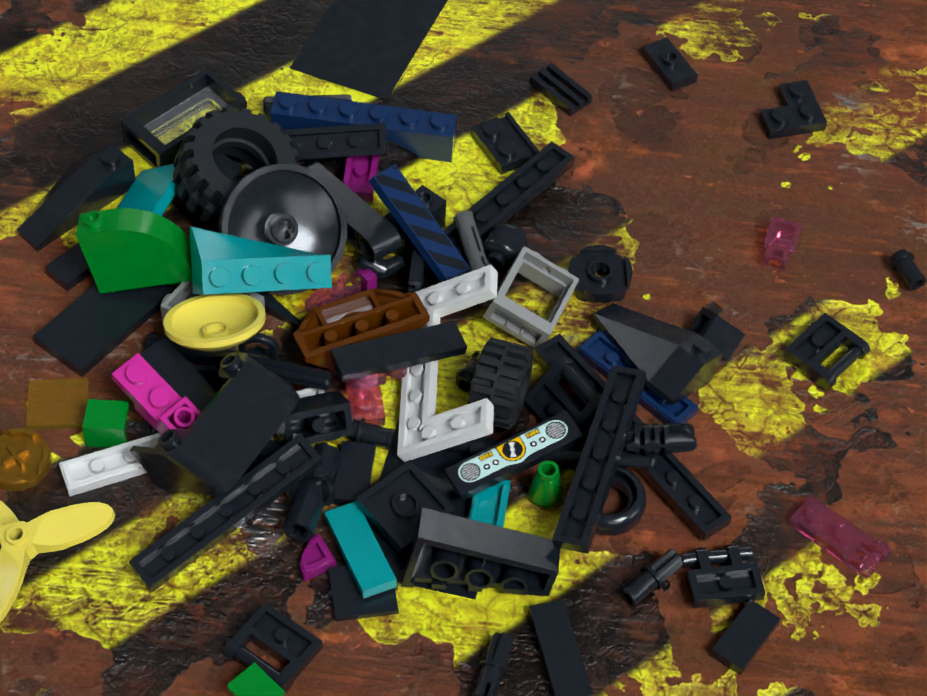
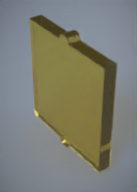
[24,378,90,430]

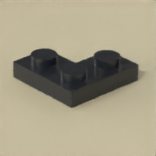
[759,80,827,140]

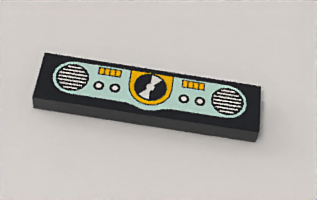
[445,410,583,501]

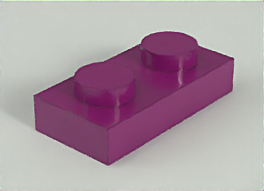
[343,156,380,202]

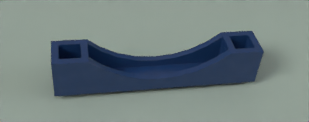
[270,91,457,162]

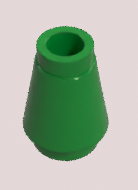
[528,461,563,508]

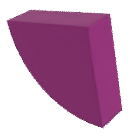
[349,268,377,292]
[300,534,336,582]

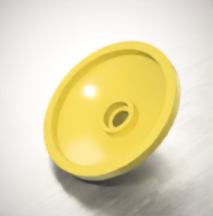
[163,293,266,352]

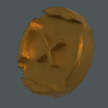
[0,428,52,491]

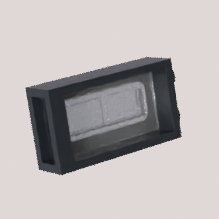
[120,68,247,168]

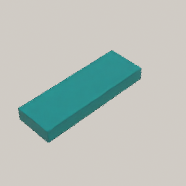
[324,501,397,599]

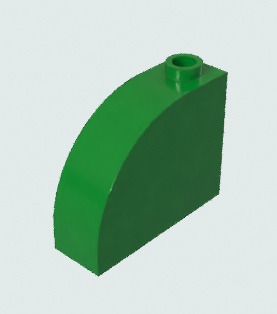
[76,208,192,294]

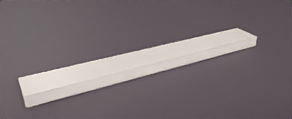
[59,387,325,497]

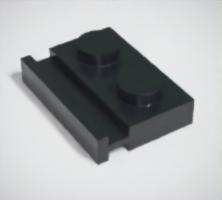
[471,112,539,175]

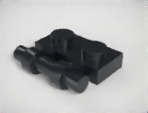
[681,544,765,608]

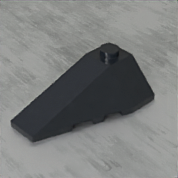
[592,303,723,406]

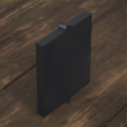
[328,559,399,622]

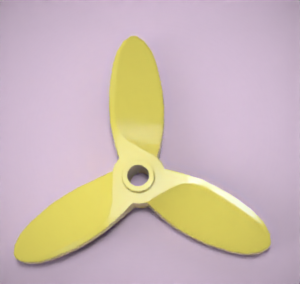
[0,500,115,623]

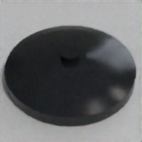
[218,164,347,295]

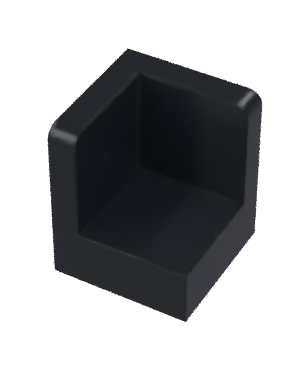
[688,307,745,360]

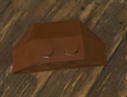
[293,288,430,372]

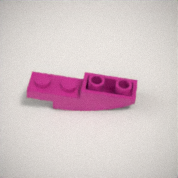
[111,353,201,435]

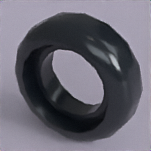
[595,466,646,536]

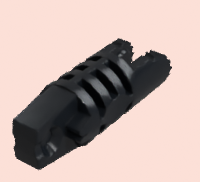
[622,423,698,455]

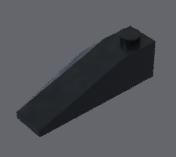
[17,144,136,252]

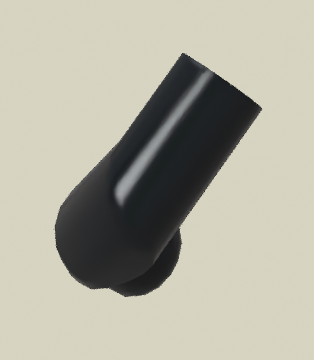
[356,254,406,279]

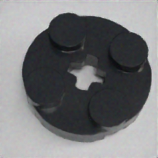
[568,245,633,303]

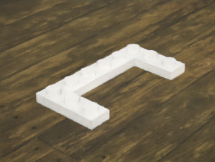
[397,265,498,462]

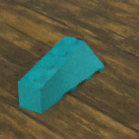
[190,227,332,295]

